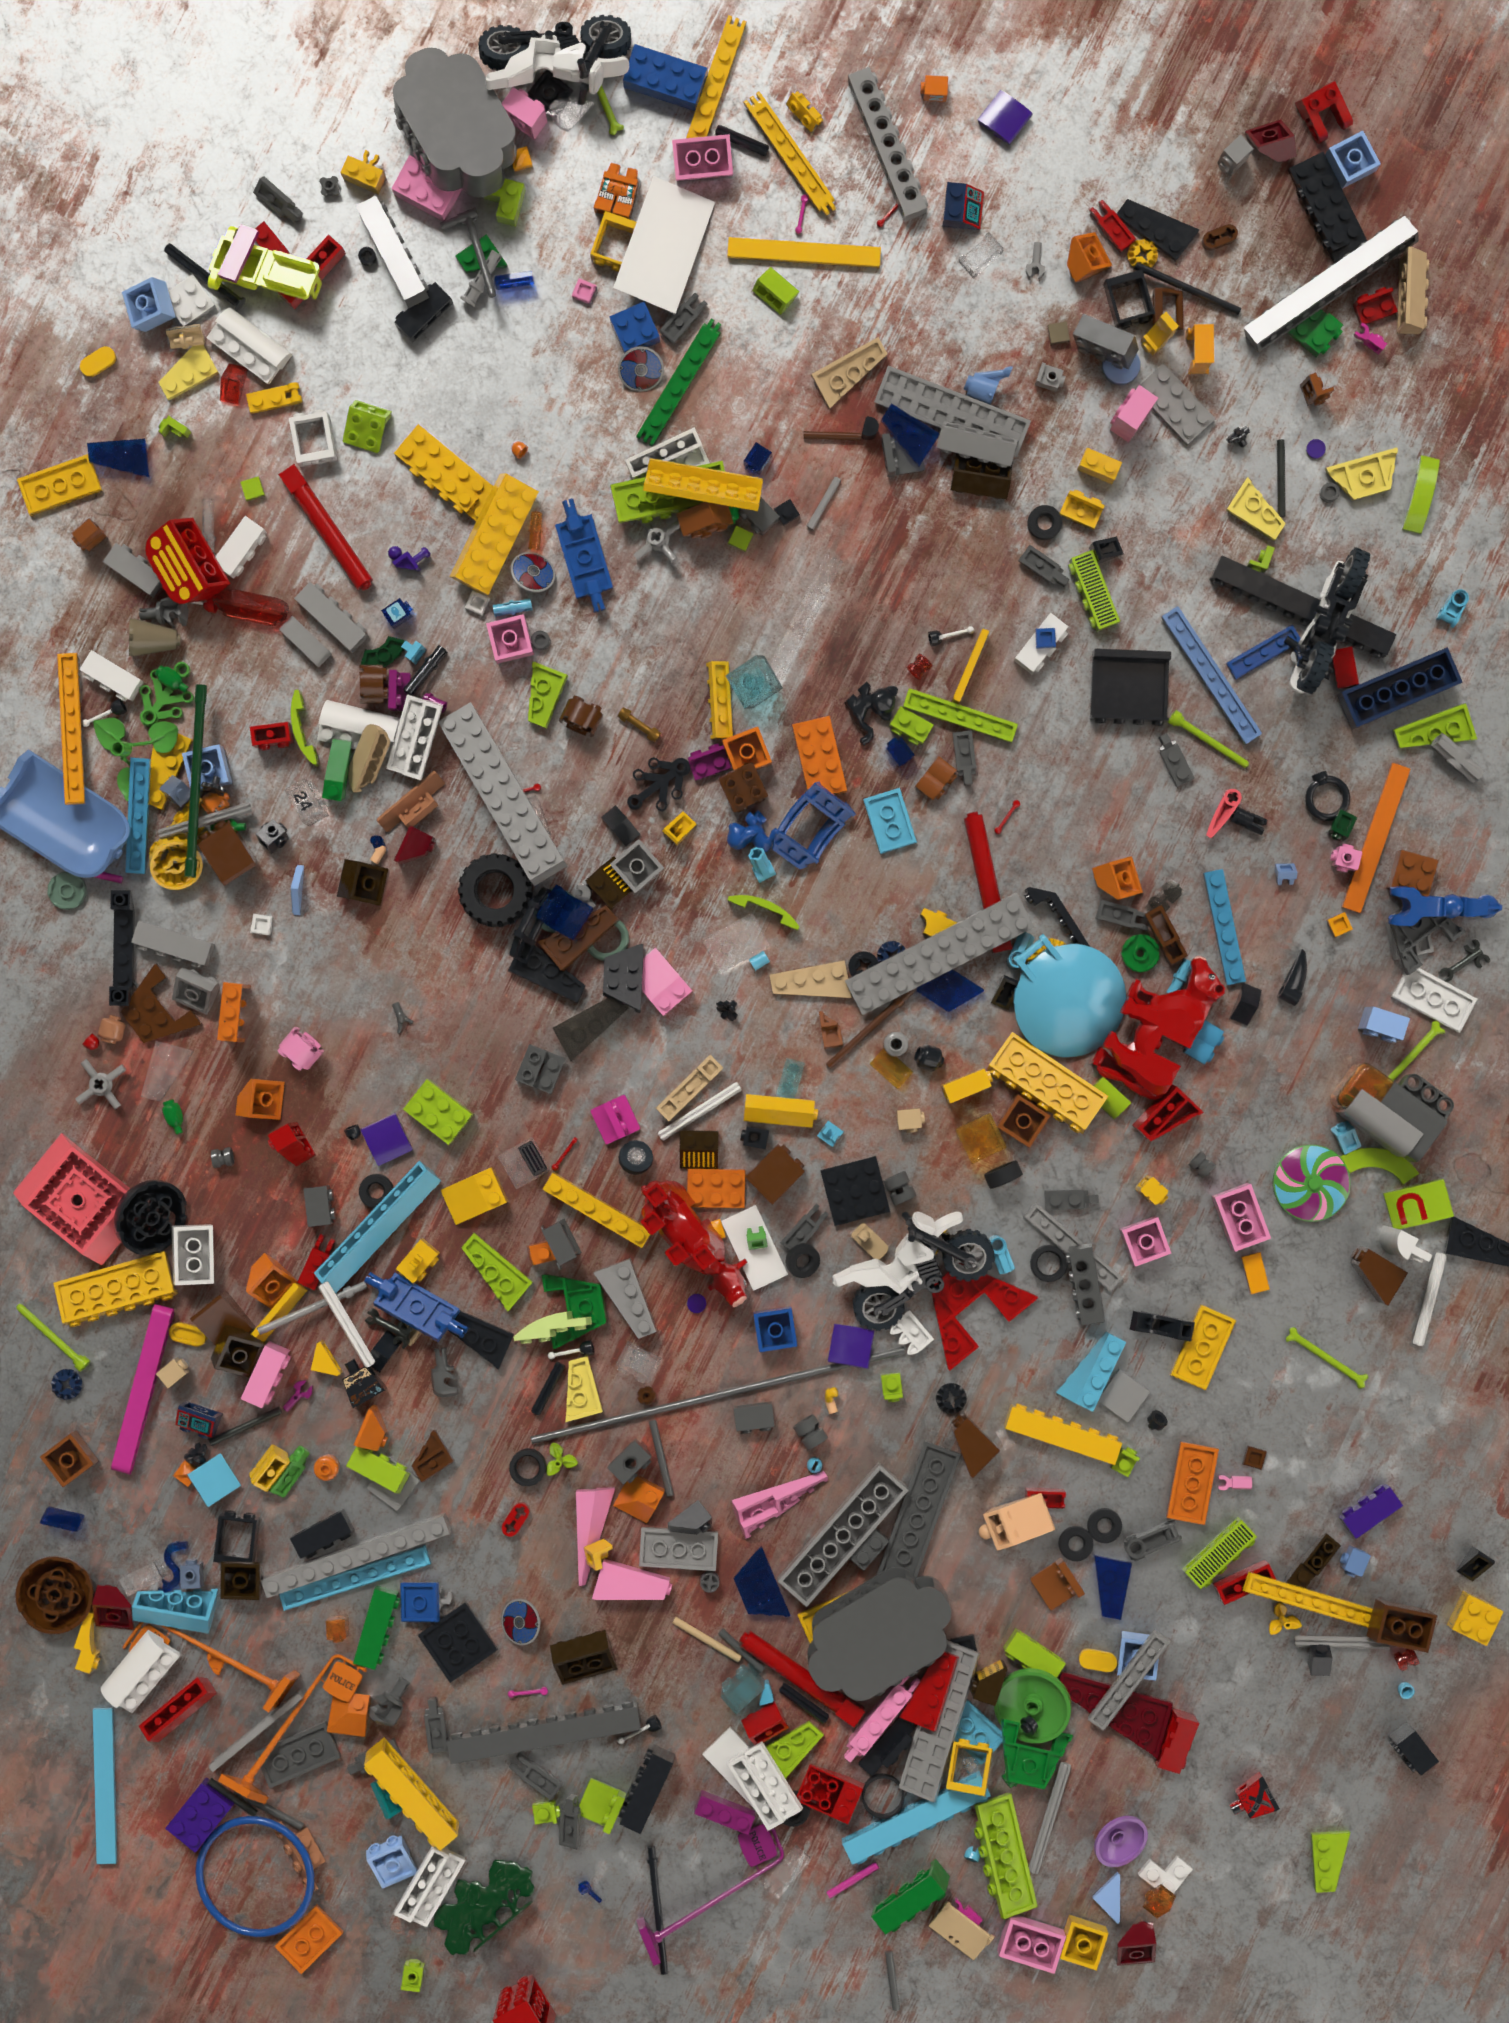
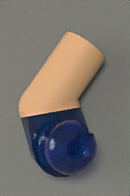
[370,835,386,864]

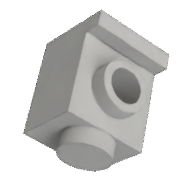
[1035,362,1066,392]

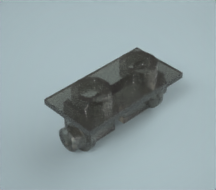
[1145,880,1183,912]

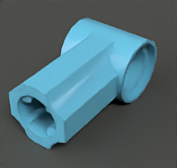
[748,847,776,883]
[1006,932,1035,970]
[988,1235,1015,1275]

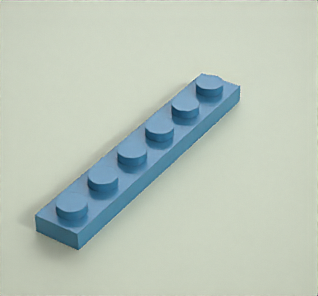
[125,757,151,874]
[1203,869,1246,985]

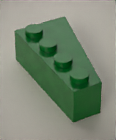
[871,1858,950,1935]

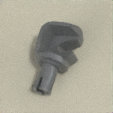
[139,597,189,628]
[431,1348,459,1398]
[368,1677,410,1726]

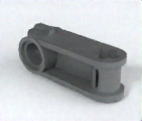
[1124,1520,1182,1561]

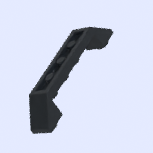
[1024,887,1090,947]
[109,890,135,1006]

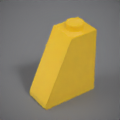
[941,1068,993,1103]

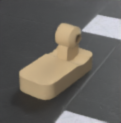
[851,1223,888,1259]

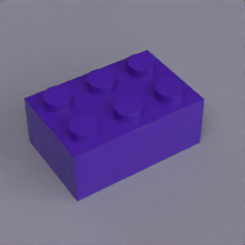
[165,1777,234,1853]

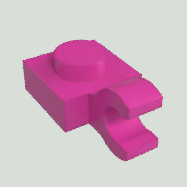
[1353,323,1387,355]

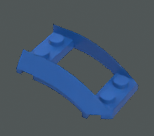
[772,781,856,869]

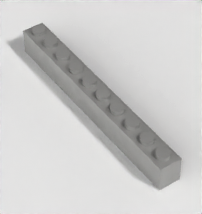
[261,1512,452,1598]

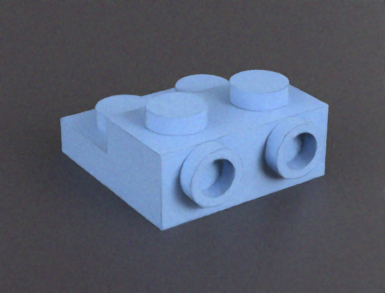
[366,1835,418,1889]

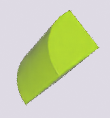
[752,267,800,315]
[1093,1076,1131,1119]

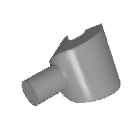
[575,884,596,910]

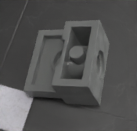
[515,1044,566,1094]
[607,1438,652,1485]

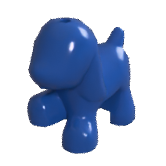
[727,810,778,852]

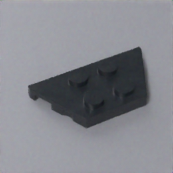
[603,944,644,1013]

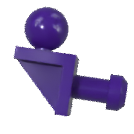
[388,546,431,572]

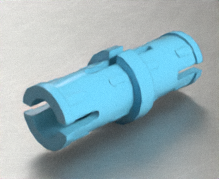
[493,598,533,617]
[1166,958,1191,993]

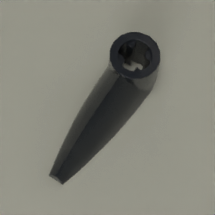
[1277,949,1307,1006]

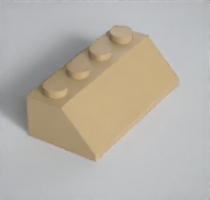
[1397,247,1429,334]

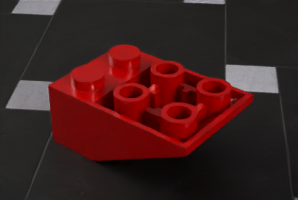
[796,1764,865,1824]

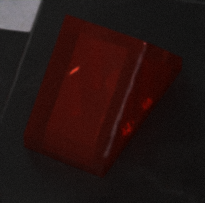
[220,363,248,405]

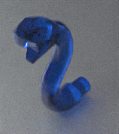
[158,1541,188,1593]

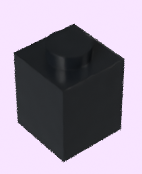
[1308,1644,1333,1676]

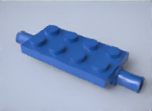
[555,498,613,613]
[364,1272,468,1342]

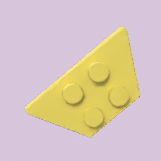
[1325,447,1398,501]

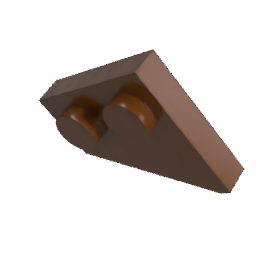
[412,1430,455,1482]

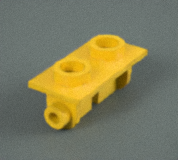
[786,91,823,132]

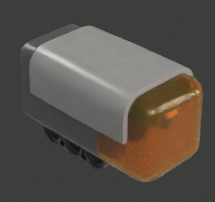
[1330,1063,1454,1162]

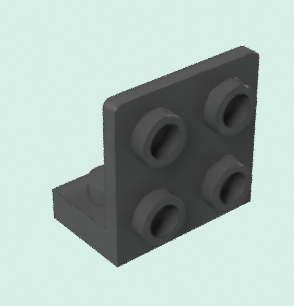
[881,433,925,477]

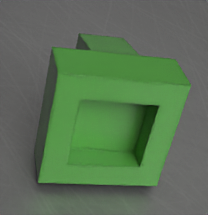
[746,1226,768,1250]

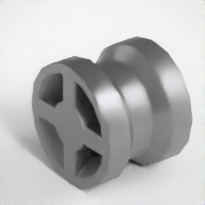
[700,1571,719,1593]

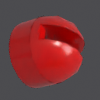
[82,1033,99,1050]

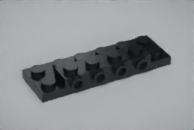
[1288,152,1367,264]

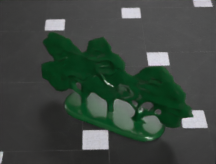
[433,1859,534,1955]

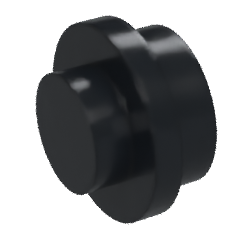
[1020,1716,1038,1735]

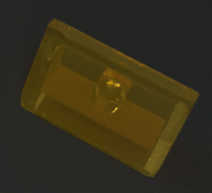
[870,1048,913,1089]

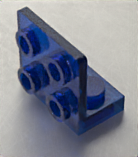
[536,884,593,940]

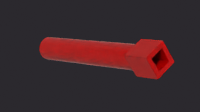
[278,464,373,591]
[964,811,1012,954]
[739,1630,865,1727]

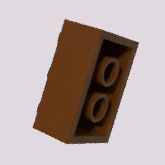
[1366,1599,1438,1653]

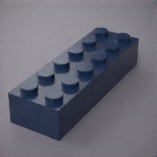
[1337,647,1463,730]

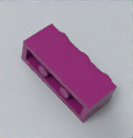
[694,1790,755,1835]

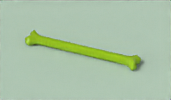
[597,85,624,136]
[1373,1021,1445,1097]
[1286,1327,1368,1389]

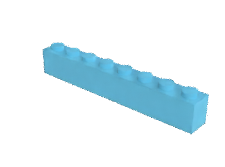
[314,1160,441,1293]
[842,1771,991,1865]

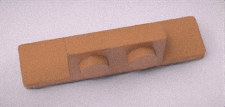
[376,771,445,832]
[274,1821,325,1891]

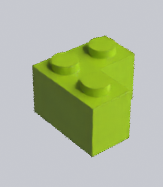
[484,178,526,227]

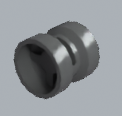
[211,1147,234,1168]
[1188,1151,1216,1178]

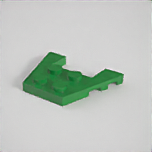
[541,1274,608,1349]
[1001,1718,1073,1790]

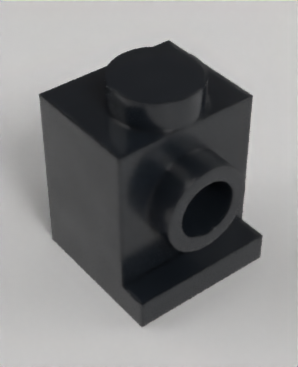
[740,1126,769,1150]

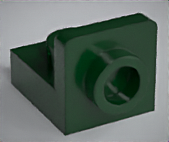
[1327,809,1358,841]

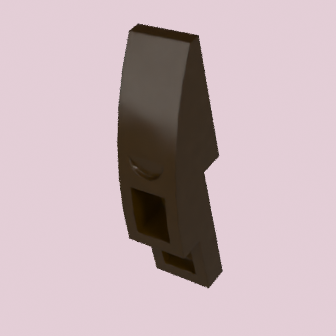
[1284,1533,1341,1588]

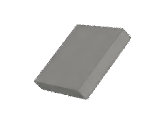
[1099,1369,1150,1423]
[367,1457,420,1511]

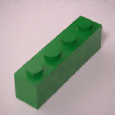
[353,1585,401,1670]

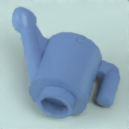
[963,366,1013,404]

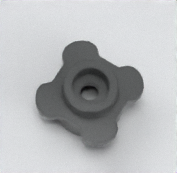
[319,176,340,196]

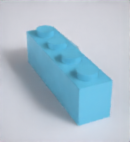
[1056,1332,1126,1412]
[132,1589,218,1634]

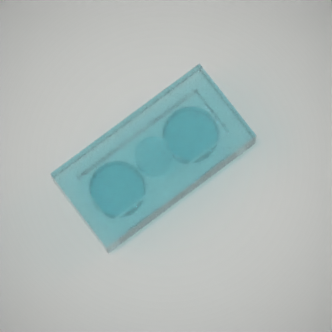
[776,1058,805,1099]

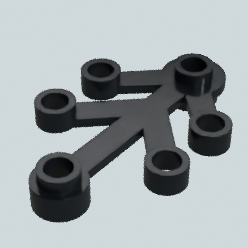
[627,757,690,812]

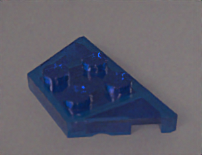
[916,969,984,1012]
[733,1546,791,1617]

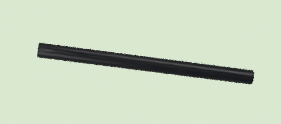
[1134,262,1241,315]

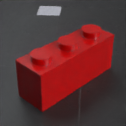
[1213,1560,1276,1605]

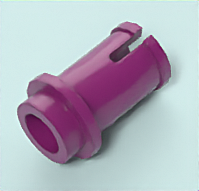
[422,693,447,713]

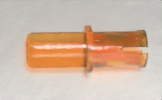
[528,511,543,550]

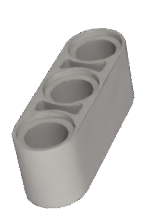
[279,616,332,667]

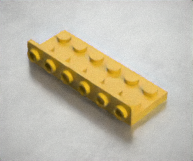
[643,458,763,511]
[987,1032,1108,1134]
[53,1251,178,1327]

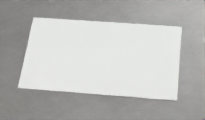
[613,176,715,314]

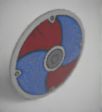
[618,346,664,392]
[510,552,555,592]
[501,1599,541,1645]

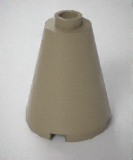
[129,618,180,657]

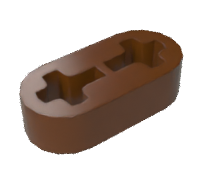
[1202,224,1238,251]

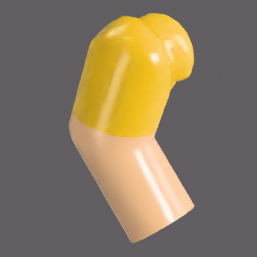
[825,1387,838,1414]

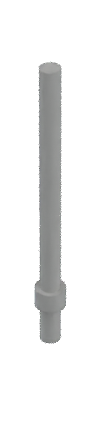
[257,1281,367,1335]

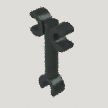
[1438,939,1490,982]
[365,1308,414,1349]

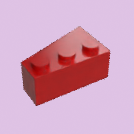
[1132,1084,1204,1141]
[267,1122,316,1167]
[1155,1708,1200,1774]

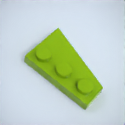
[528,661,568,729]
[1311,1830,1351,1893]

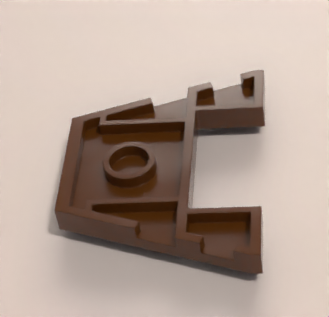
[121,963,202,1043]

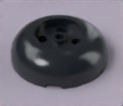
[114,1180,187,1255]

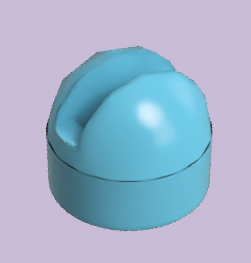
[807,1457,822,1473]
[1397,1682,1415,1699]
[964,1846,980,1863]

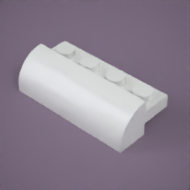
[207,308,293,384]
[625,427,710,480]
[386,695,443,780]
[317,700,400,758]
[1380,1225,1433,1263]
[101,1630,180,1713]
[727,1742,803,1831]
[393,1846,466,1927]

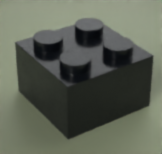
[1388,1722,1439,1776]

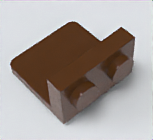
[719,763,768,813]

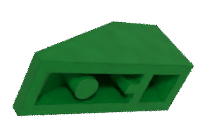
[322,739,352,801]

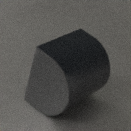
[861,416,879,440]

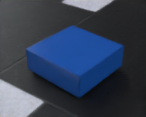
[1035,628,1056,649]

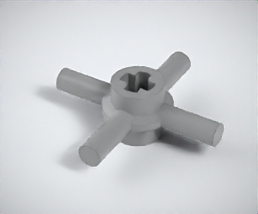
[633,520,680,563]
[75,1059,126,1109]

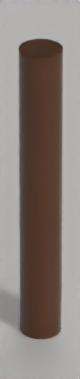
[804,431,861,441]

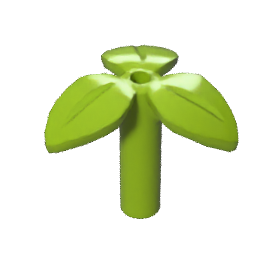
[546,1443,578,1476]

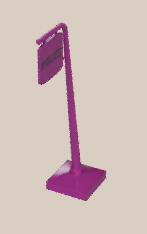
[636,1824,784,1966]

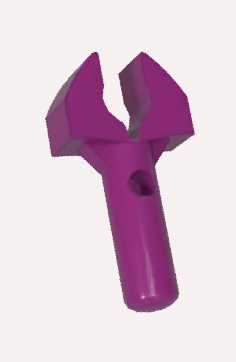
[283,1380,313,1412]

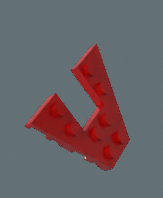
[931,1263,1038,1371]

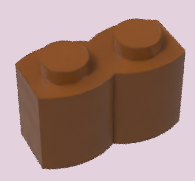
[71,518,107,552]
[915,756,957,801]

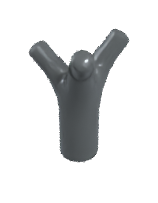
[392,1002,413,1033]

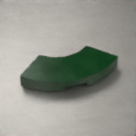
[361,636,405,668]

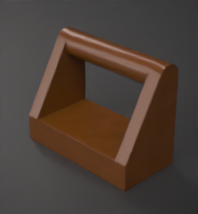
[1152,288,1183,331]

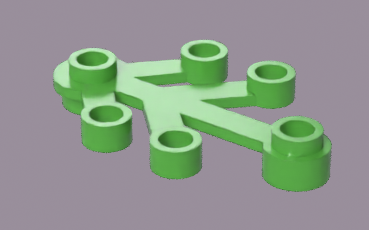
[139,662,194,727]

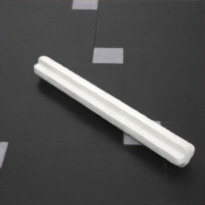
[658,1082,742,1141]
[1413,1252,1447,1346]
[319,1282,375,1367]

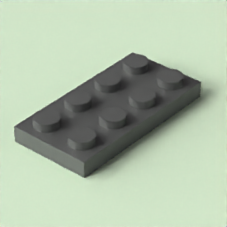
[254,1721,341,1789]

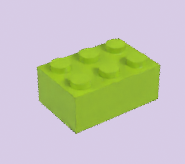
[403,1079,474,1145]

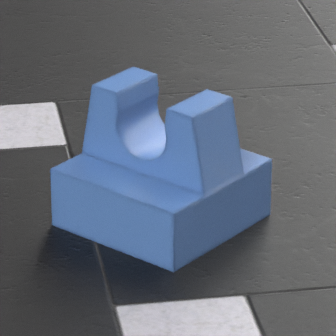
[1274,863,1298,885]

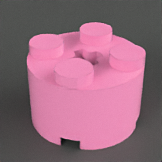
[277,1027,324,1071]

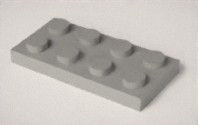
[1135,363,1216,446]
[639,1527,718,1571]

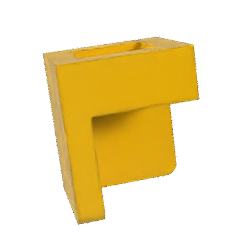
[584,1539,613,1571]

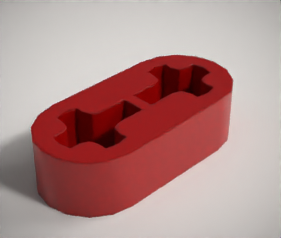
[502,1502,530,1537]

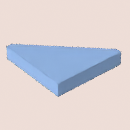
[290,865,304,915]
[1092,1872,1120,1924]

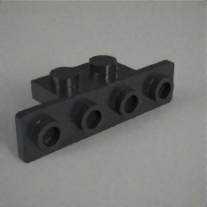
[858,1717,917,1776]

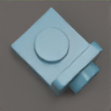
[1331,1121,1361,1155]

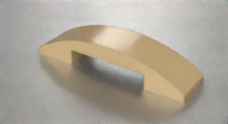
[656,1054,723,1122]

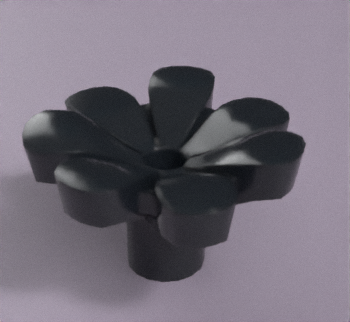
[1226,426,1250,447]
[201,776,226,796]
[716,1000,738,1021]
[184,1442,207,1465]

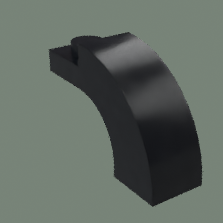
[1129,1311,1195,1341]

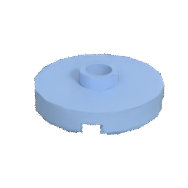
[1102,354,1140,385]

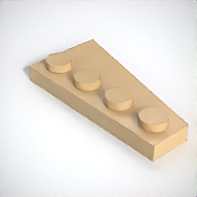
[811,337,887,409]
[769,960,852,998]

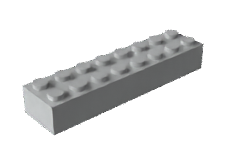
[777,1461,909,1607]

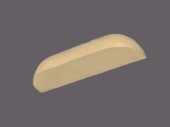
[348,724,390,793]

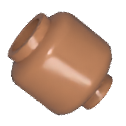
[98,1015,126,1044]

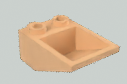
[979,1493,1055,1551]

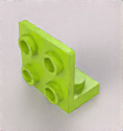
[342,400,392,453]
[578,1778,626,1834]

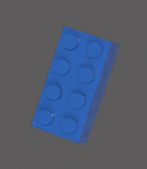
[623,44,708,111]

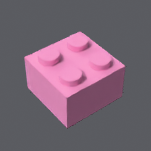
[502,87,547,140]
[486,614,534,664]
[1119,1216,1172,1267]

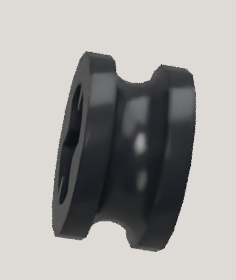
[358,247,376,266]

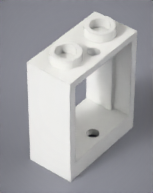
[289,410,337,467]

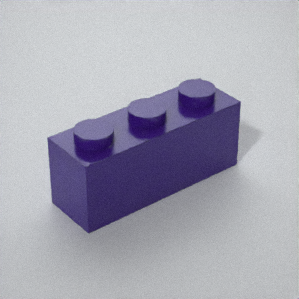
[1339,1484,1403,1539]

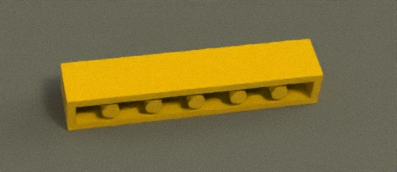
[543,1172,650,1248]
[1004,1403,1122,1465]

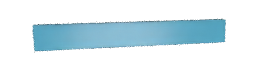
[279,1545,431,1611]
[93,1707,117,1864]

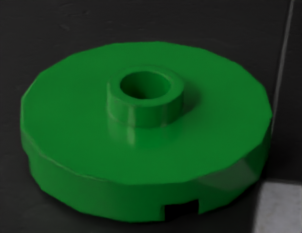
[1121,934,1160,973]

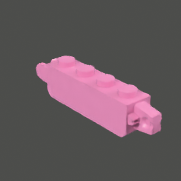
[844,1676,920,1763]

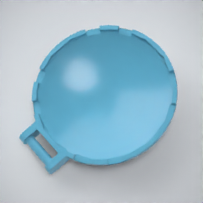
[1013,934,1126,1057]

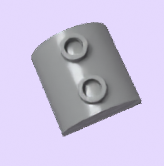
[610,839,664,894]
[172,967,219,1015]

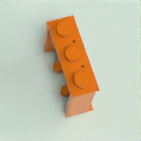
[217,982,251,1042]

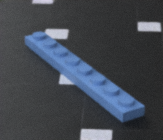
[1161,606,1262,745]

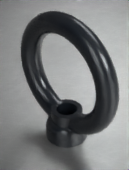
[1305,771,1350,821]

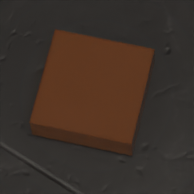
[1242,1445,1267,1470]

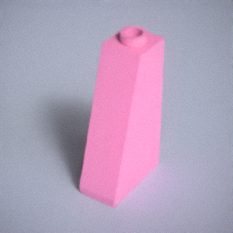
[592,1559,672,1600]

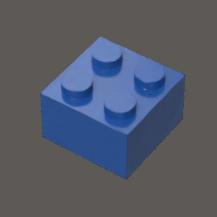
[609,301,660,353]
[753,1306,797,1352]

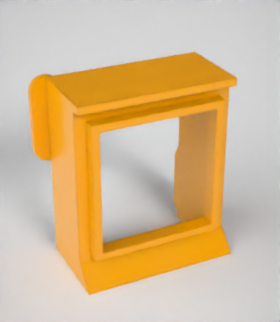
[1185,324,1214,374]

